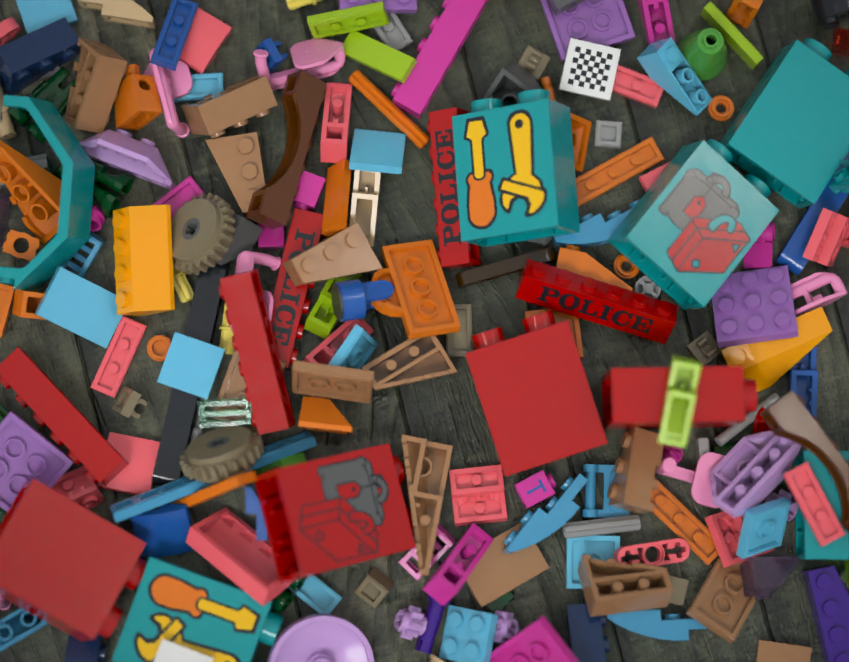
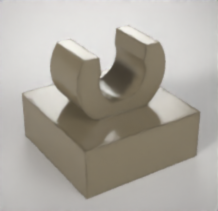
[518,45,551,82]
[686,330,722,367]
[112,386,147,418]

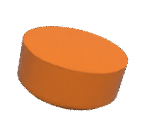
[147,335,171,362]

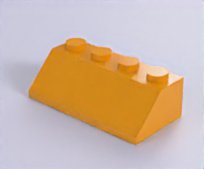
[112,205,175,316]

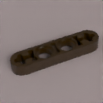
[455,247,557,288]

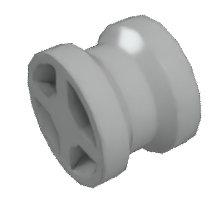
[633,276,661,299]

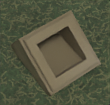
[354,567,394,609]

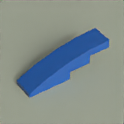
[787,315,818,417]

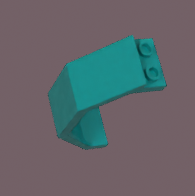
[0,95,95,290]

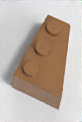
[180,76,278,138]
[205,132,266,218]
[362,335,457,391]
[607,427,664,514]
[577,554,674,617]

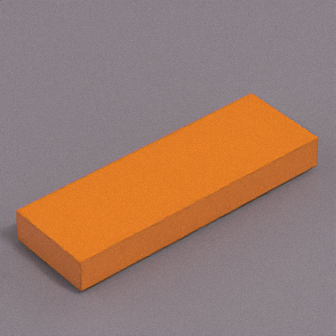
[321,159,351,237]

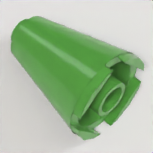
[678,28,728,81]

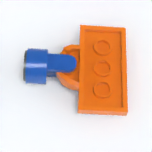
[331,239,461,339]

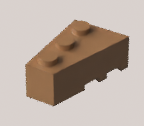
[65,38,128,133]
[282,222,383,287]

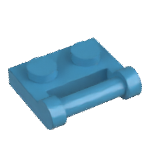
[582,464,630,518]

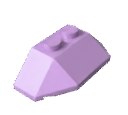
[79,129,175,190]
[709,431,802,518]

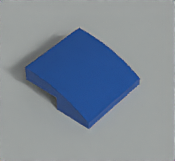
[246,482,268,541]
[130,504,194,557]

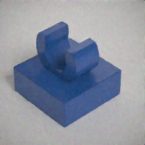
[255,38,288,72]

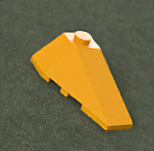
[721,306,833,392]

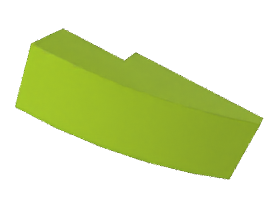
[304,274,362,339]
[658,355,701,448]

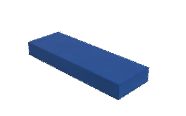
[150,0,199,71]

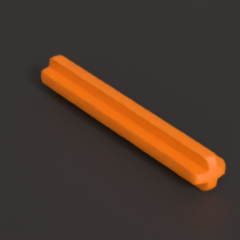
[349,70,429,149]

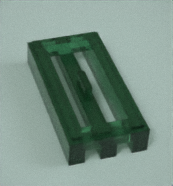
[196,398,252,428]

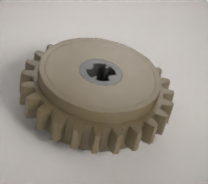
[171,193,236,275]
[179,426,264,483]

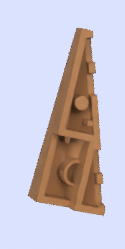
[401,434,453,576]

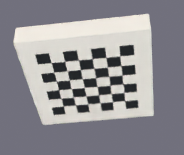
[558,38,621,101]

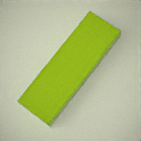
[307,1,389,39]
[700,2,763,70]
[343,31,417,84]

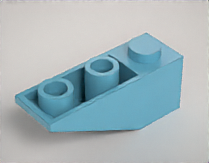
[637,37,712,116]

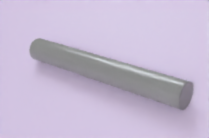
[715,393,780,447]

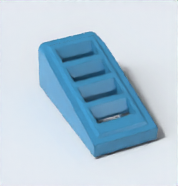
[62,231,106,278]

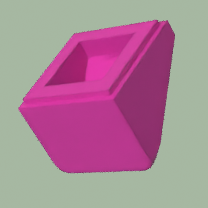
[258,224,285,250]
[743,242,773,270]

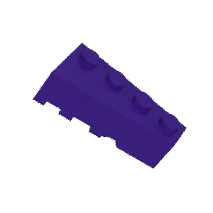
[802,565,849,662]

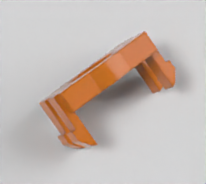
[2,229,44,261]

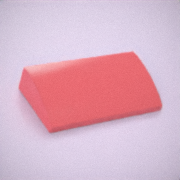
[185,507,295,606]

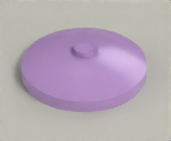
[267,614,374,662]

